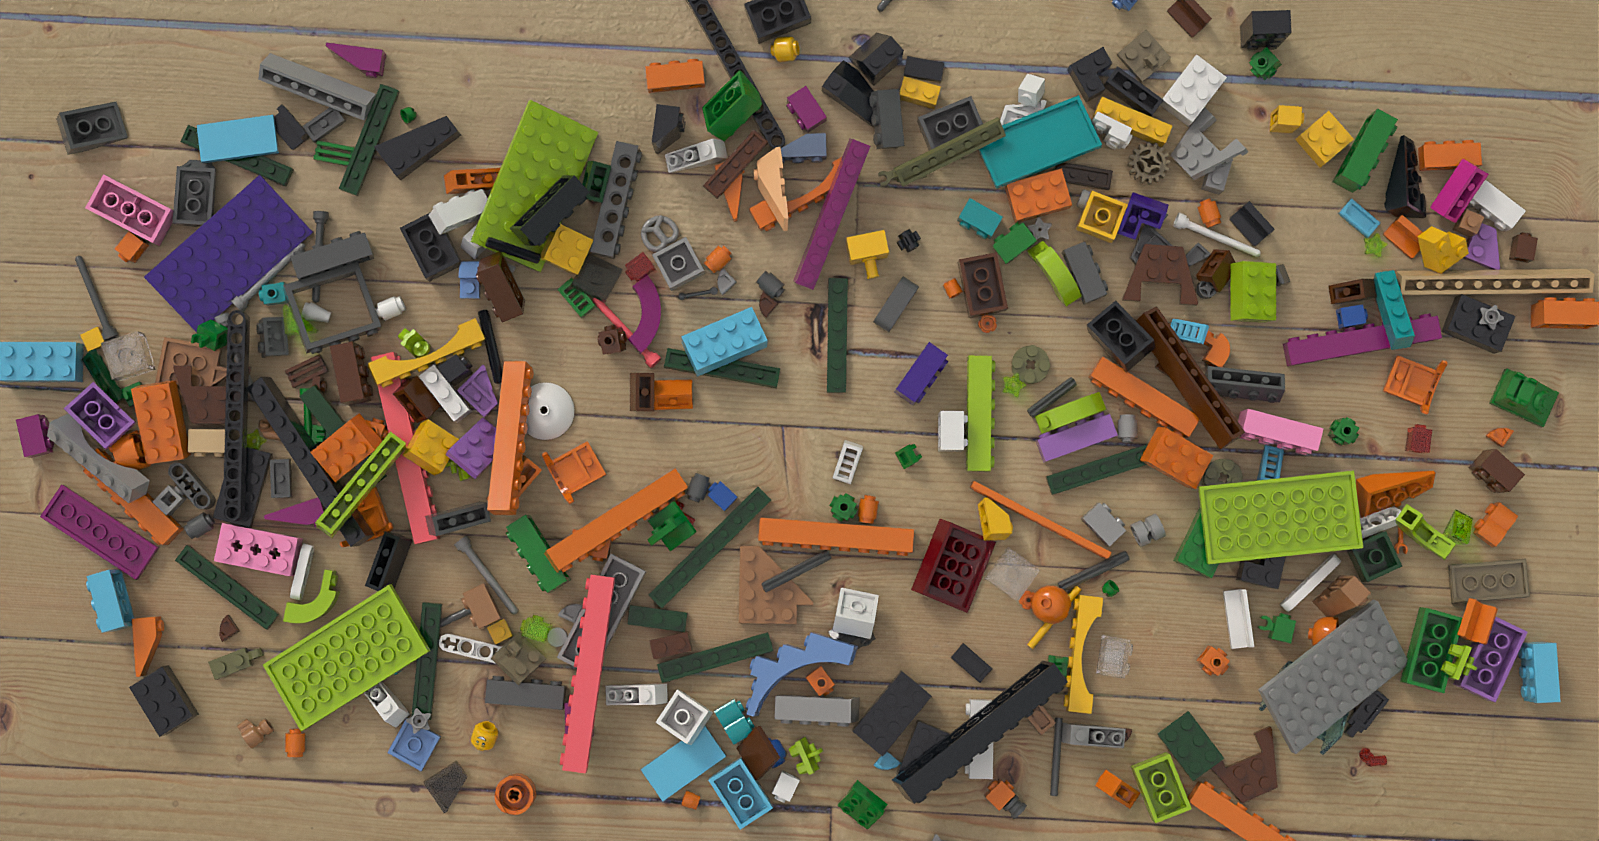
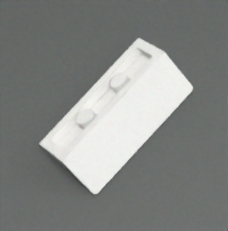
[1223,589,1254,649]

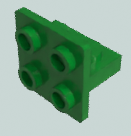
[647,501,696,551]
[838,780,888,829]

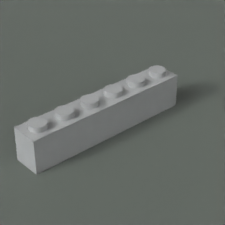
[258,53,376,120]

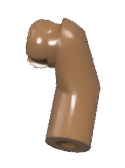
[258,419,281,441]

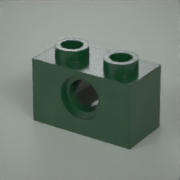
[582,161,611,203]

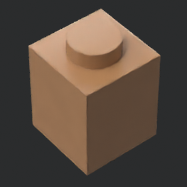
[1453,209,1484,237]

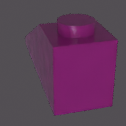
[326,42,386,78]
[264,497,326,528]

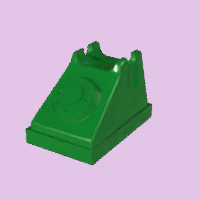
[1489,368,1559,428]

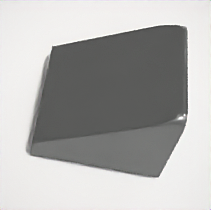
[1276,264,1290,286]

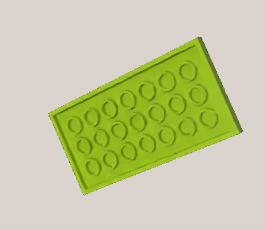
[470,100,598,272]
[1198,471,1363,564]
[263,584,431,731]

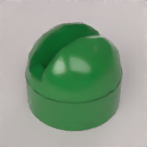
[400,107,417,124]
[1102,580,1119,597]

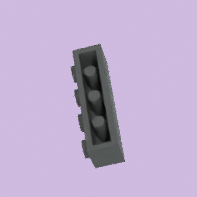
[1205,366,1285,403]

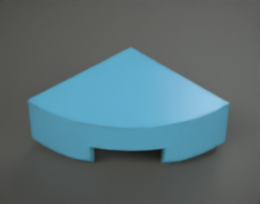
[874,751,901,770]

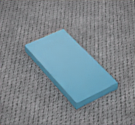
[197,115,279,164]
[641,726,726,801]

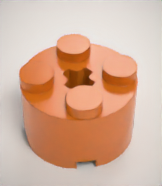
[109,430,151,470]
[495,773,536,815]

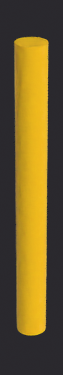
[1027,586,1081,649]

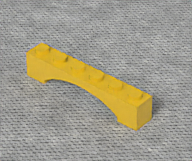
[368,318,485,388]
[1063,595,1103,714]

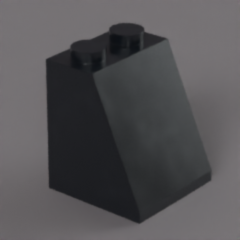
[848,32,904,86]

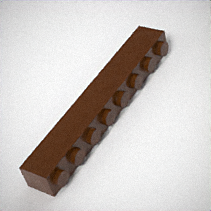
[1136,306,1245,450]

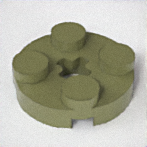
[1011,345,1050,384]
[1203,459,1243,486]

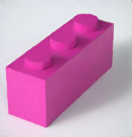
[1430,159,1489,223]

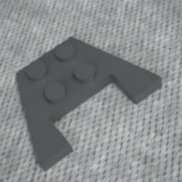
[1130,213,1211,284]

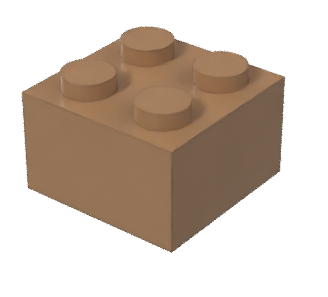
[461,583,503,629]

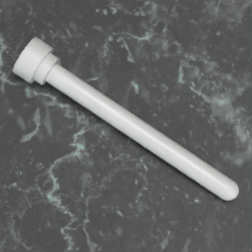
[1173,213,1261,257]

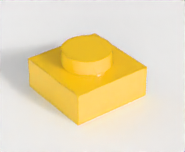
[487,619,513,645]

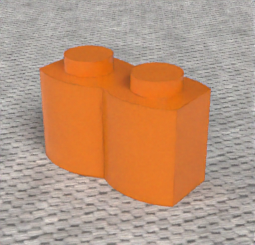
[1473,502,1518,547]

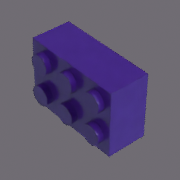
[894,342,948,405]

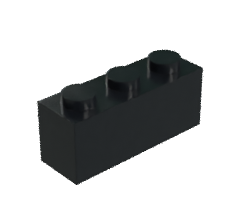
[1104,66,1163,117]
[365,531,412,591]

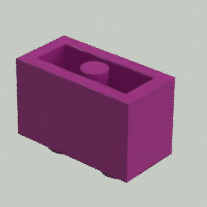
[786,86,827,133]
[16,414,54,458]

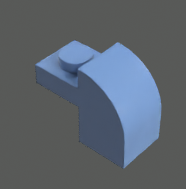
[459,261,481,299]

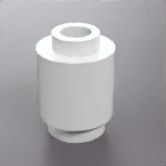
[375,296,406,321]

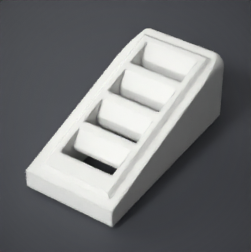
[833,440,863,484]

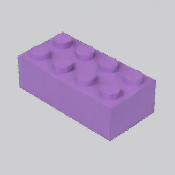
[1453,617,1528,702]

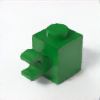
[191,319,228,351]
[1258,613,1296,643]

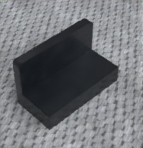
[274,104,310,150]
[1229,201,1275,247]

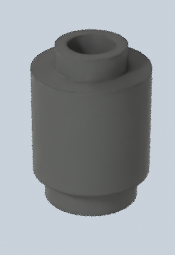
[756,271,785,299]
[686,473,710,503]
[184,512,215,539]

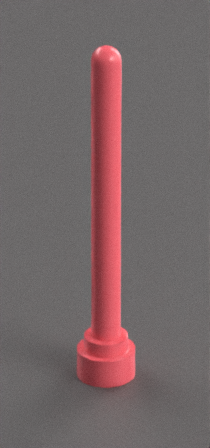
[592,297,661,369]

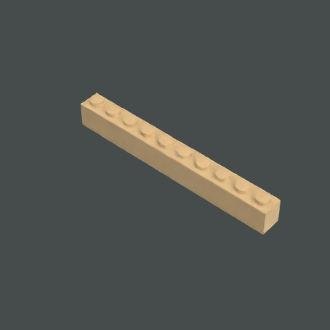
[1396,269,1595,295]

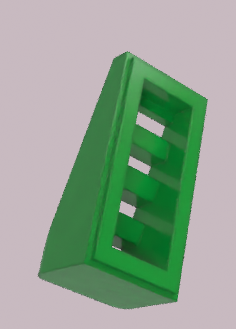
[557,277,597,318]

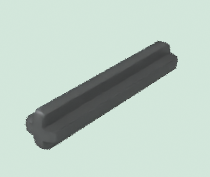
[1027,377,1077,418]

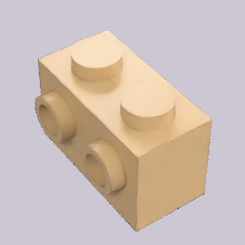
[188,429,225,457]

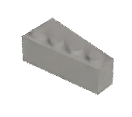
[775,695,860,727]

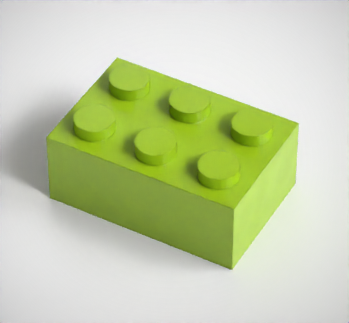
[1231,261,1276,323]
[1130,752,1192,823]

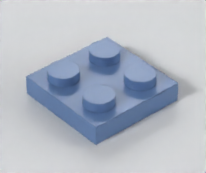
[387,718,441,771]

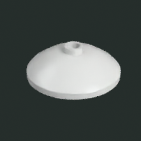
[526,383,575,440]

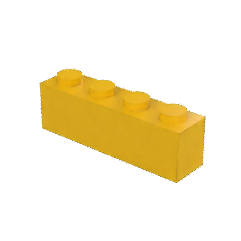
[1092,97,1172,148]

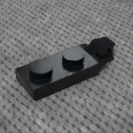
[1344,690,1389,738]

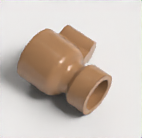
[237,719,274,749]

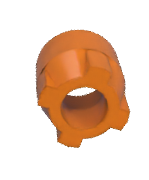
[943,278,963,299]
[681,790,701,810]

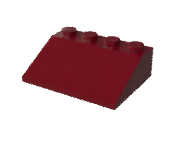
[911,519,996,613]

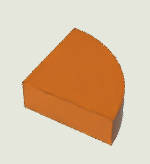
[1486,428,1514,447]

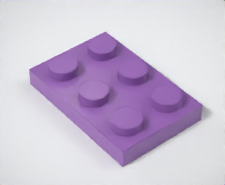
[446,418,496,479]

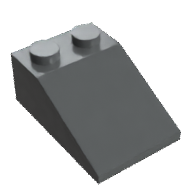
[56,101,128,155]

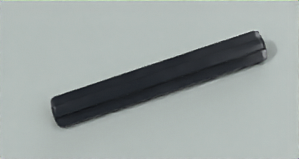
[478,310,503,384]

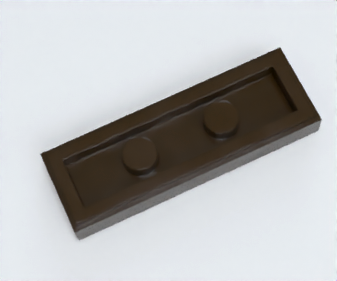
[1055,162,1113,190]

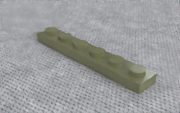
[894,117,1006,187]

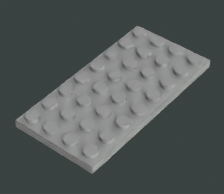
[1258,600,1407,754]

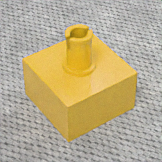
[846,230,889,279]

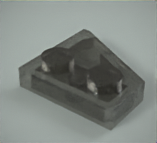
[424,760,467,814]

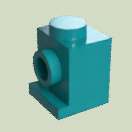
[259,282,288,306]

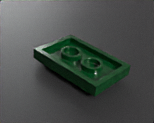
[1157,711,1224,781]

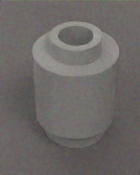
[1118,414,1137,443]

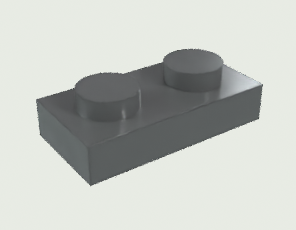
[303,107,346,143]
[270,459,292,498]

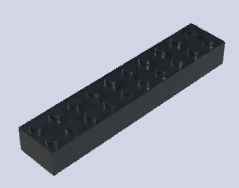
[892,661,1068,804]

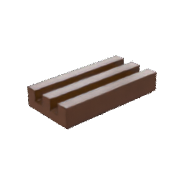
[285,354,329,388]

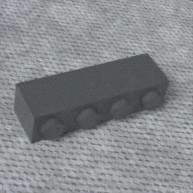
[485,676,567,710]

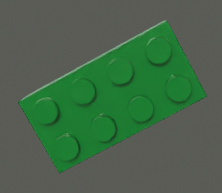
[1332,108,1398,193]
[1173,507,1219,578]
[506,514,571,593]
[1400,607,1462,693]

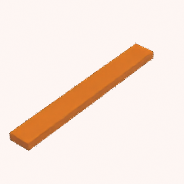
[970,481,1112,559]

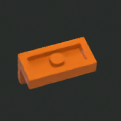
[1383,215,1423,259]
[654,379,693,410]
[1457,598,1498,645]

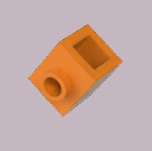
[806,665,835,696]
[984,779,1016,811]

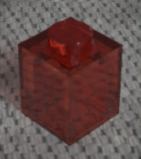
[625,252,656,282]
[1405,424,1432,454]

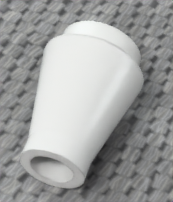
[301,302,331,323]

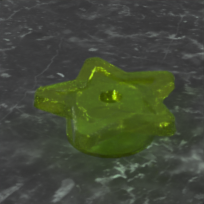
[1364,233,1388,258]
[1003,373,1026,397]
[247,429,267,450]

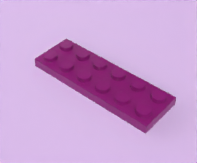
[40,484,159,580]

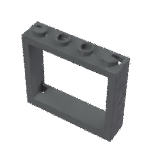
[283,262,381,354]

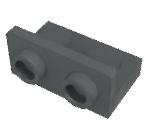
[256,317,289,358]

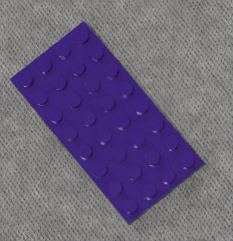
[144,175,313,333]

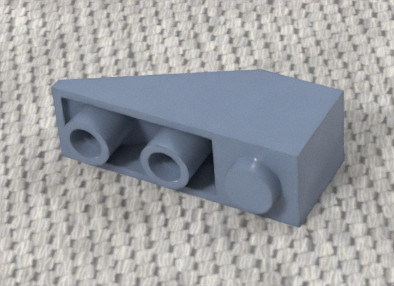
[781,133,827,163]

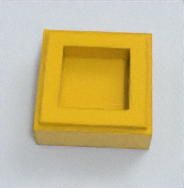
[80,327,107,352]

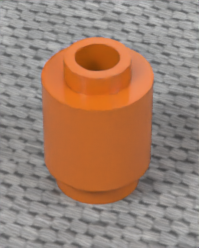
[1197,199,1222,228]
[704,245,732,274]
[857,495,879,524]
[285,729,305,757]

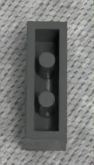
[869,89,905,150]
[1062,241,1108,305]
[425,501,491,536]

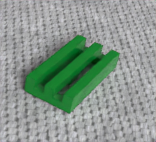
[313,140,355,166]

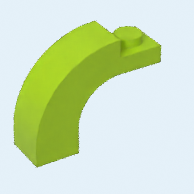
[1027,241,1082,307]
[1035,392,1107,434]
[1395,504,1456,560]
[283,569,340,623]

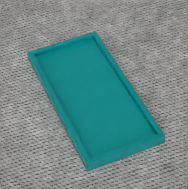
[978,95,1102,189]

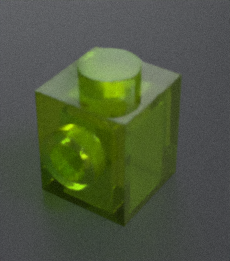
[520,614,551,643]

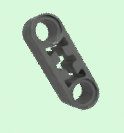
[873,276,919,332]
[168,462,215,509]

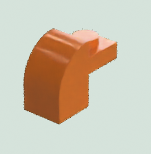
[1195,330,1230,367]

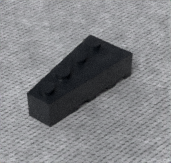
[374,116,461,180]

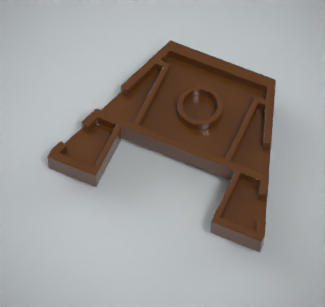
[1122,244,1198,306]
[173,365,251,424]
[1211,726,1278,803]

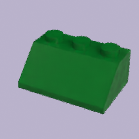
[702,70,762,142]

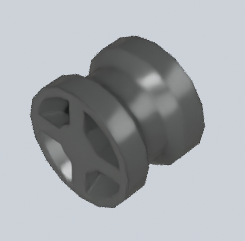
[1196,281,1216,299]
[1003,795,1027,819]

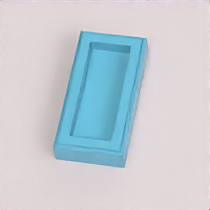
[1338,198,1380,238]

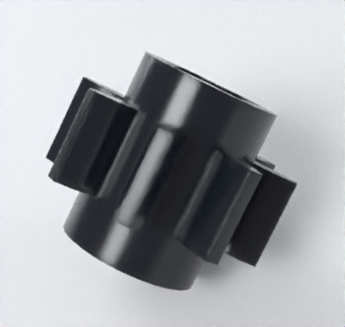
[897,229,921,253]

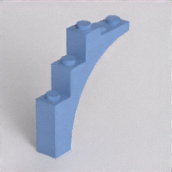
[746,632,858,717]

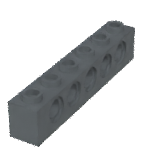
[590,141,642,259]

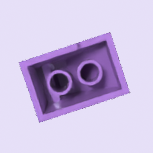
[64,382,136,450]

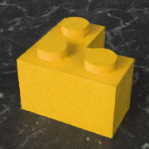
[1417,226,1469,274]

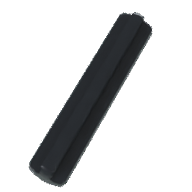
[485,237,541,264]

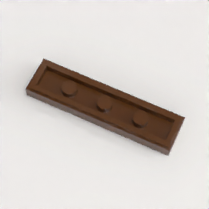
[703,129,768,199]

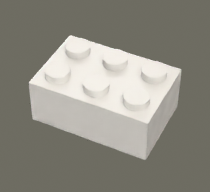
[1160,54,1227,127]

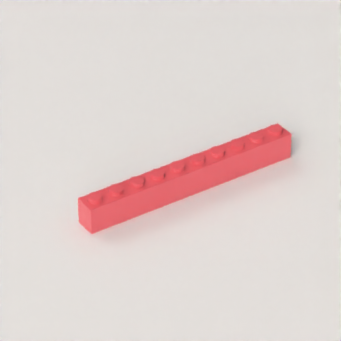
[371,352,440,544]
[560,574,615,774]

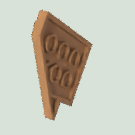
[155,337,227,408]
[739,546,813,624]

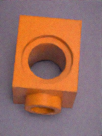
[115,231,149,263]

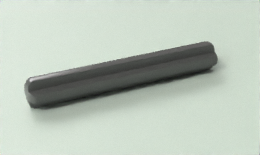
[761,550,832,592]
[1058,551,1130,591]

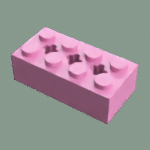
[85,174,173,246]
[1238,409,1324,455]
[214,523,303,576]

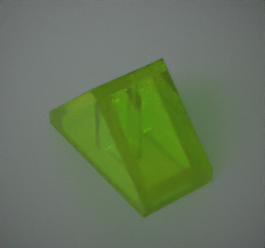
[283,304,319,336]
[1443,510,1473,545]

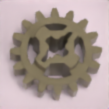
[1128,142,1170,185]

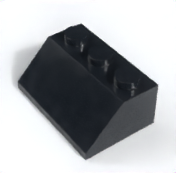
[652,104,686,154]

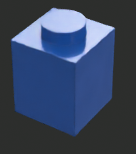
[1336,304,1368,329]
[708,481,738,511]

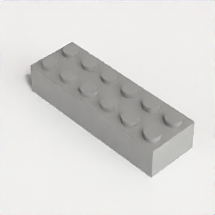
[557,554,647,668]

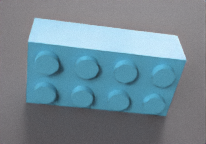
[681,307,768,377]
[0,342,84,382]

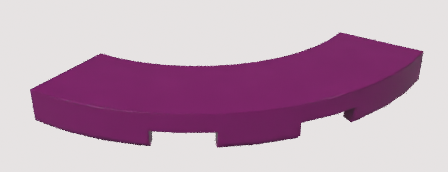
[628,275,661,354]

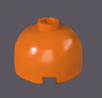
[1031,585,1071,624]
[1308,617,1339,646]

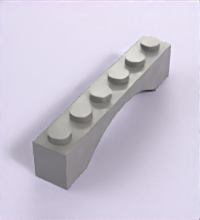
[47,414,150,503]

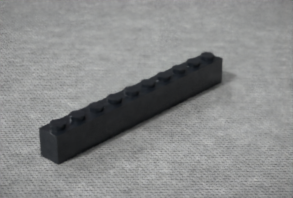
[247,377,374,547]

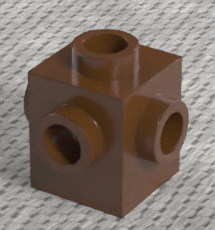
[597,325,627,355]

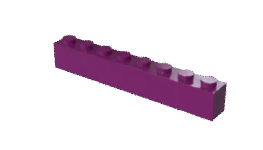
[793,138,871,290]
[1283,313,1442,367]

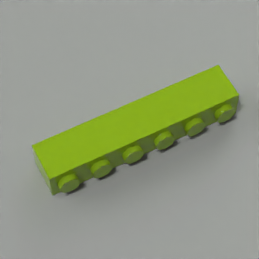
[966,355,995,472]
[315,431,406,538]

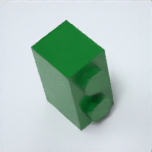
[992,222,1037,264]

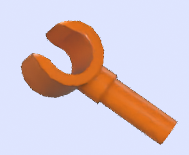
[1394,527,1408,554]

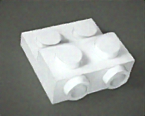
[1091,112,1133,149]

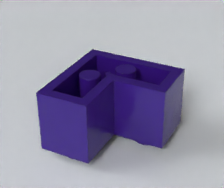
[1117,192,1169,240]

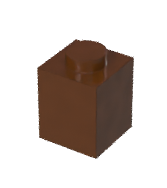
[1509,232,1538,263]

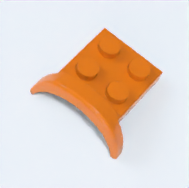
[1383,355,1448,415]
[542,441,606,504]
[340,487,393,547]

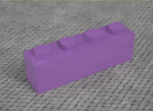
[1036,412,1118,463]

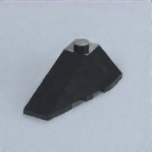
[822,60,874,128]
[1384,135,1426,218]

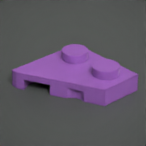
[1463,223,1500,270]
[456,365,498,418]

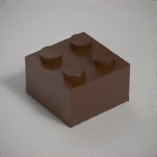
[1468,449,1525,493]

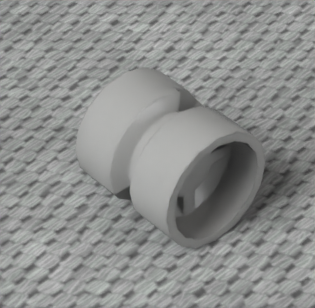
[1130,514,1166,547]

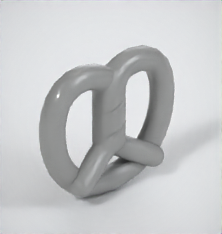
[641,215,679,252]

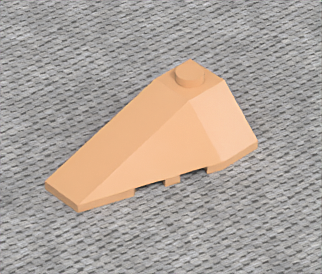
[753,147,788,231]

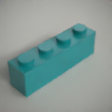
[1373,270,1415,350]

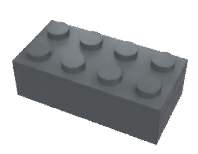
[290,231,374,280]

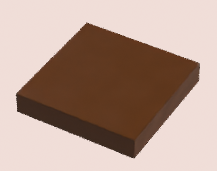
[736,726,780,780]

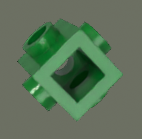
[1249,47,1282,81]
[1328,417,1359,446]
[829,493,858,522]

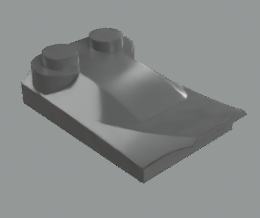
[172,160,216,227]

